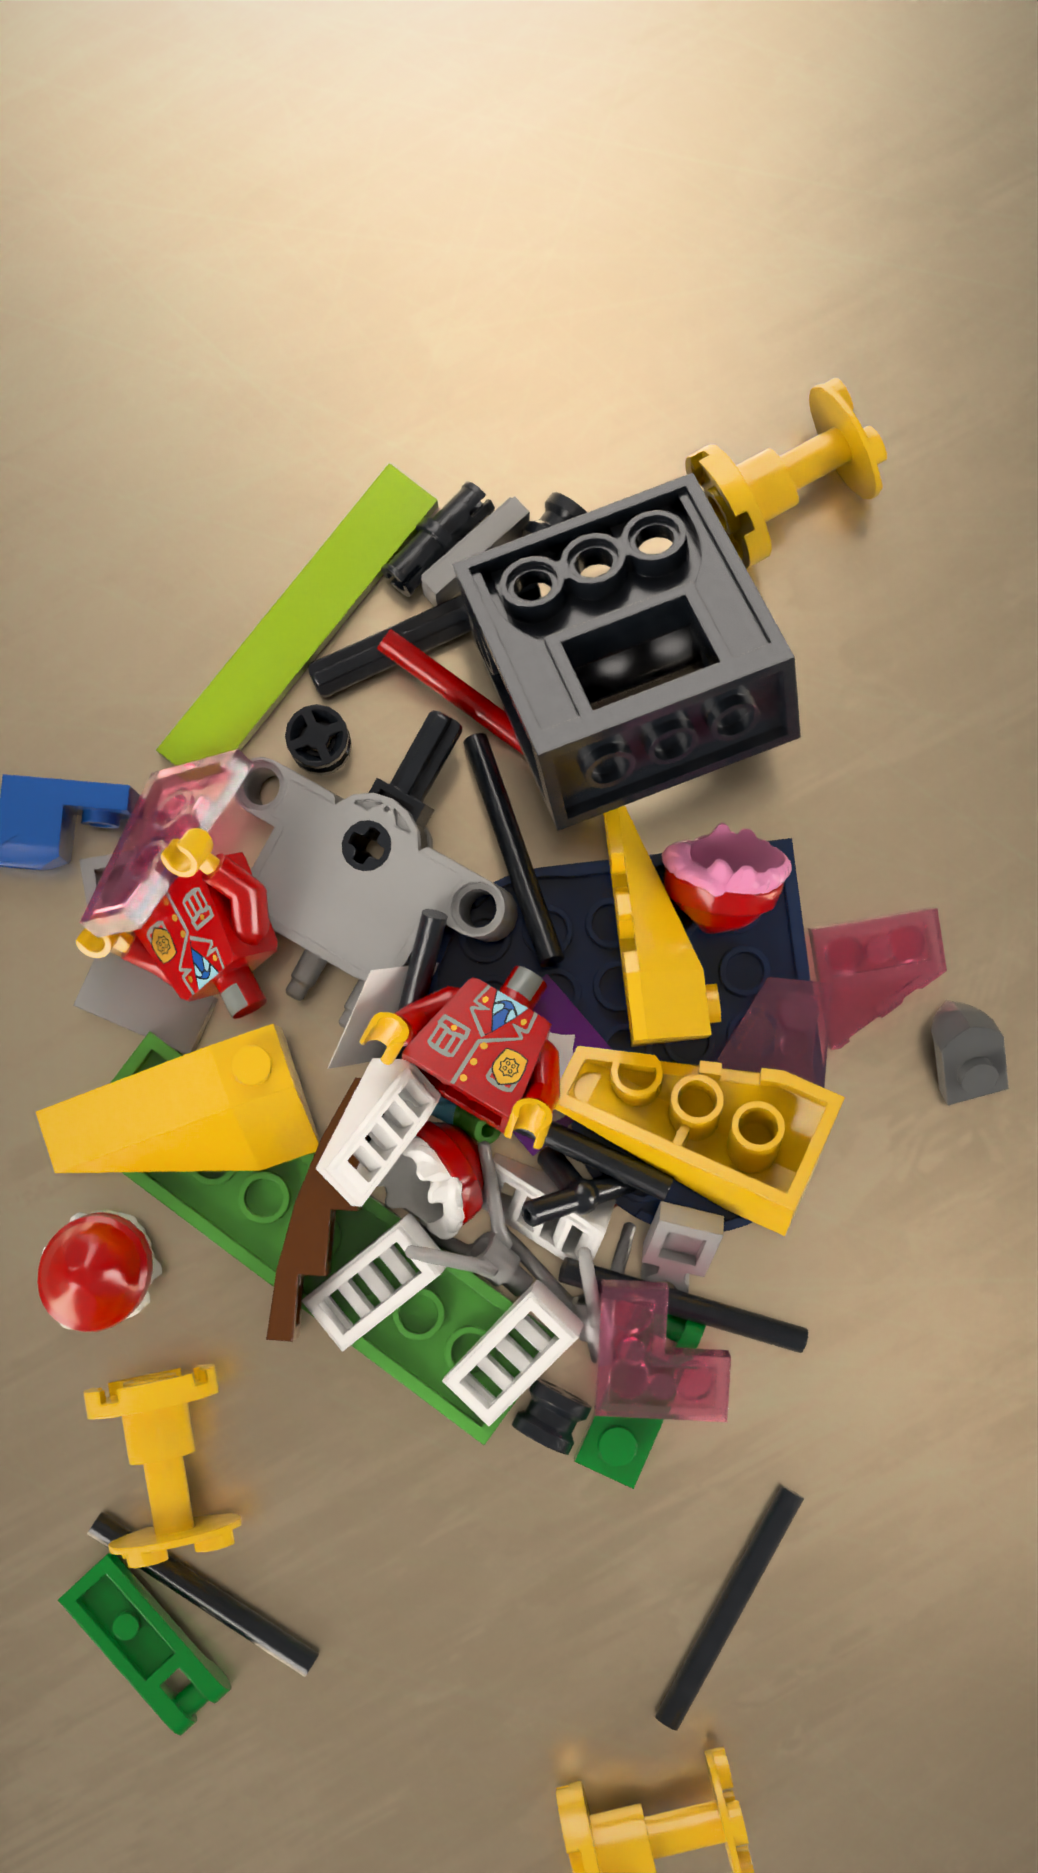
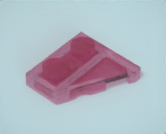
[808,907,947,1050]
[716,977,833,1088]

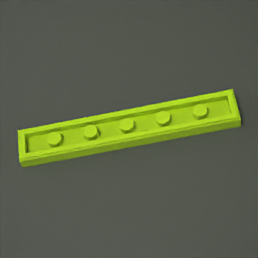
[156,463,439,792]

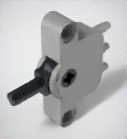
[232,710,518,1029]

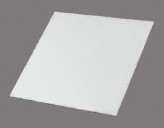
[327,963,439,1069]

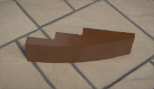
[266,1077,369,1342]

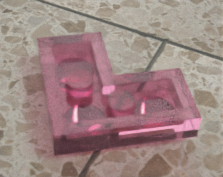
[594,1279,731,1422]

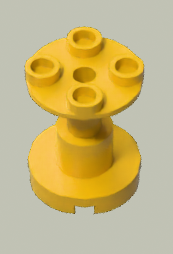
[685,378,887,569]
[83,1364,242,1568]
[556,1746,755,1873]

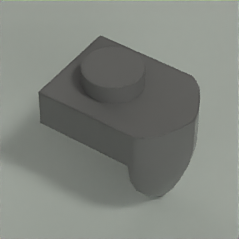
[931,1000,1009,1105]

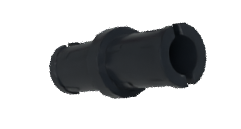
[381,481,495,597]

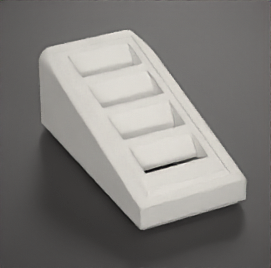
[316,1058,441,1207]
[482,1153,616,1260]
[302,1213,446,1352]
[442,1280,583,1426]

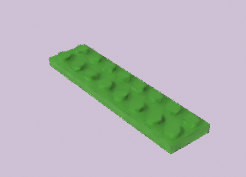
[111,1031,555,1445]

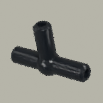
[522,1147,638,1227]

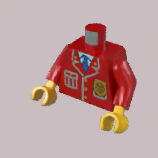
[76,828,278,1019]
[360,966,560,1149]

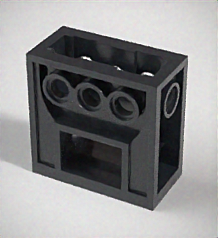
[452,473,801,831]

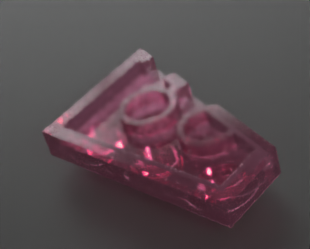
[80,749,255,938]

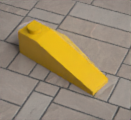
[603,805,721,1047]
[36,1024,320,1173]
[555,1046,845,1236]

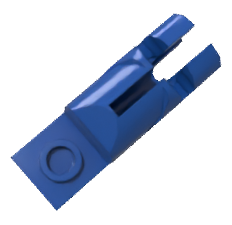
[0,774,141,871]

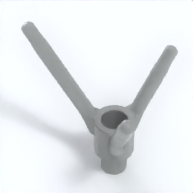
[405,1141,533,1297]
[491,1222,636,1364]

